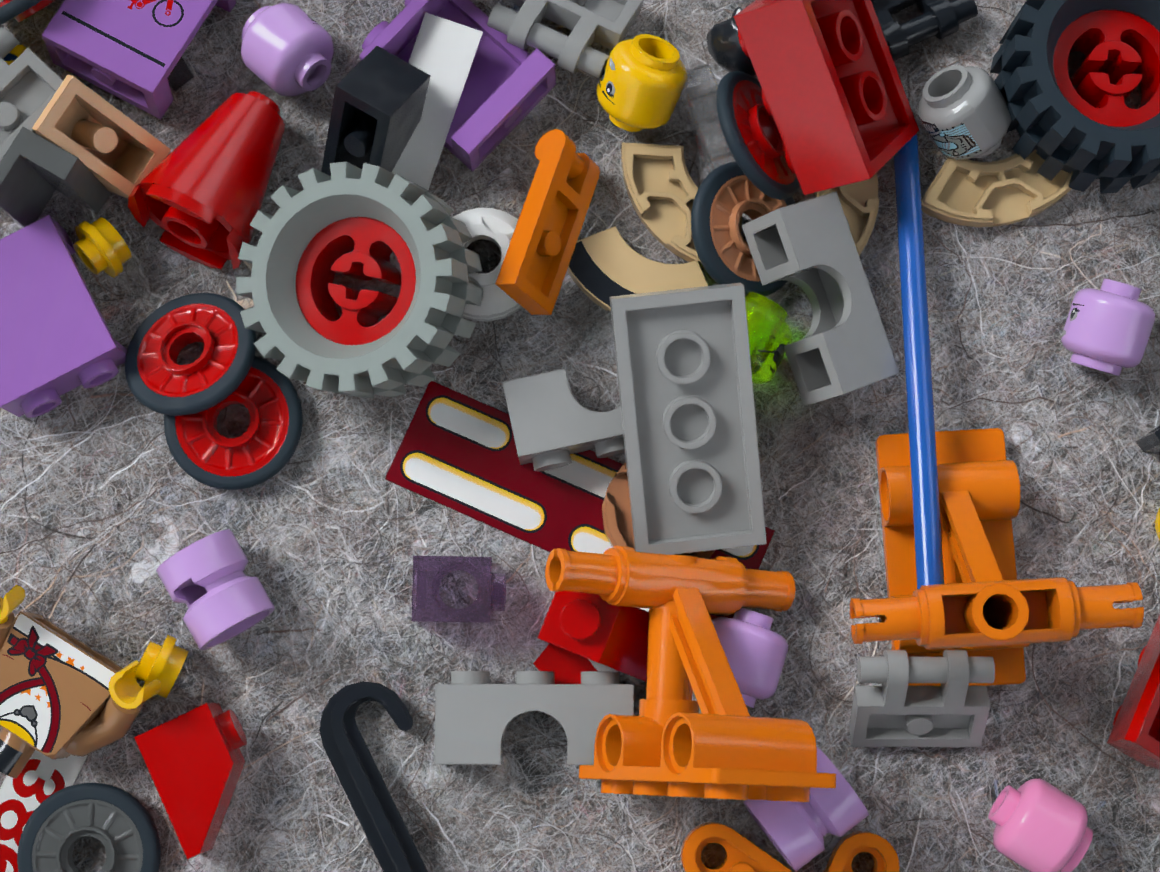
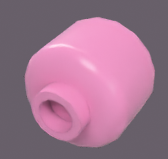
[988,779,1093,872]

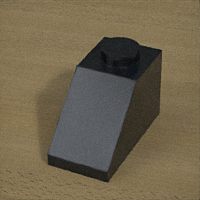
[321,46,431,176]

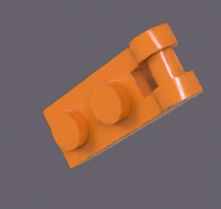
[495,129,600,315]

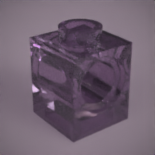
[411,556,506,626]

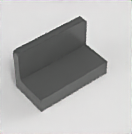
[0,127,111,228]

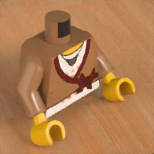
[0,585,162,778]

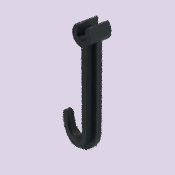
[319,681,428,872]

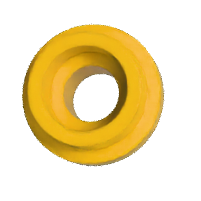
[73,217,132,278]
[135,635,189,698]

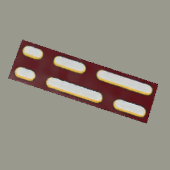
[385,381,775,620]

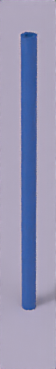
[894,134,944,589]

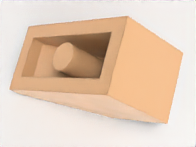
[32,74,171,198]

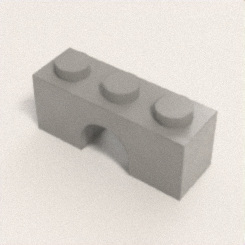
[741,191,900,406]
[502,368,625,471]
[434,671,634,765]

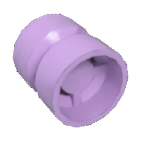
[156,529,275,650]
[743,747,869,872]

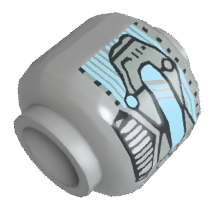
[918,65,1012,160]

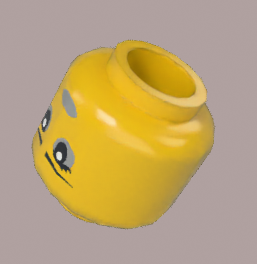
[596,34,687,132]

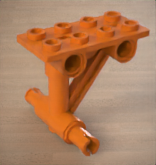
[850,428,1144,686]
[545,545,836,802]

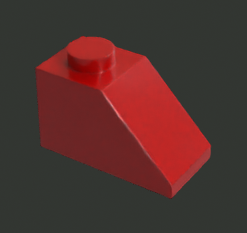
[537,590,649,682]
[134,703,247,860]

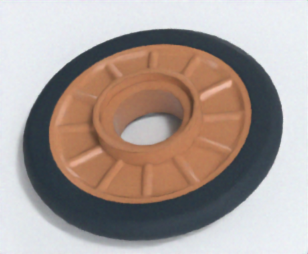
[691,161,795,298]

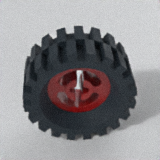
[990,0,1160,194]

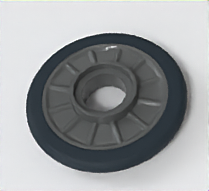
[17,783,161,872]

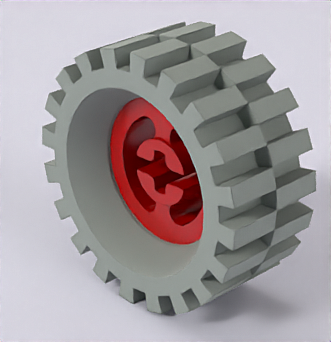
[236,162,483,399]

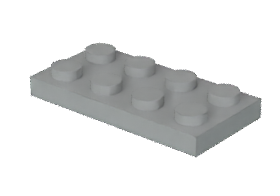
[609,283,767,555]

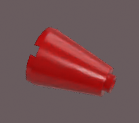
[128,91,285,269]

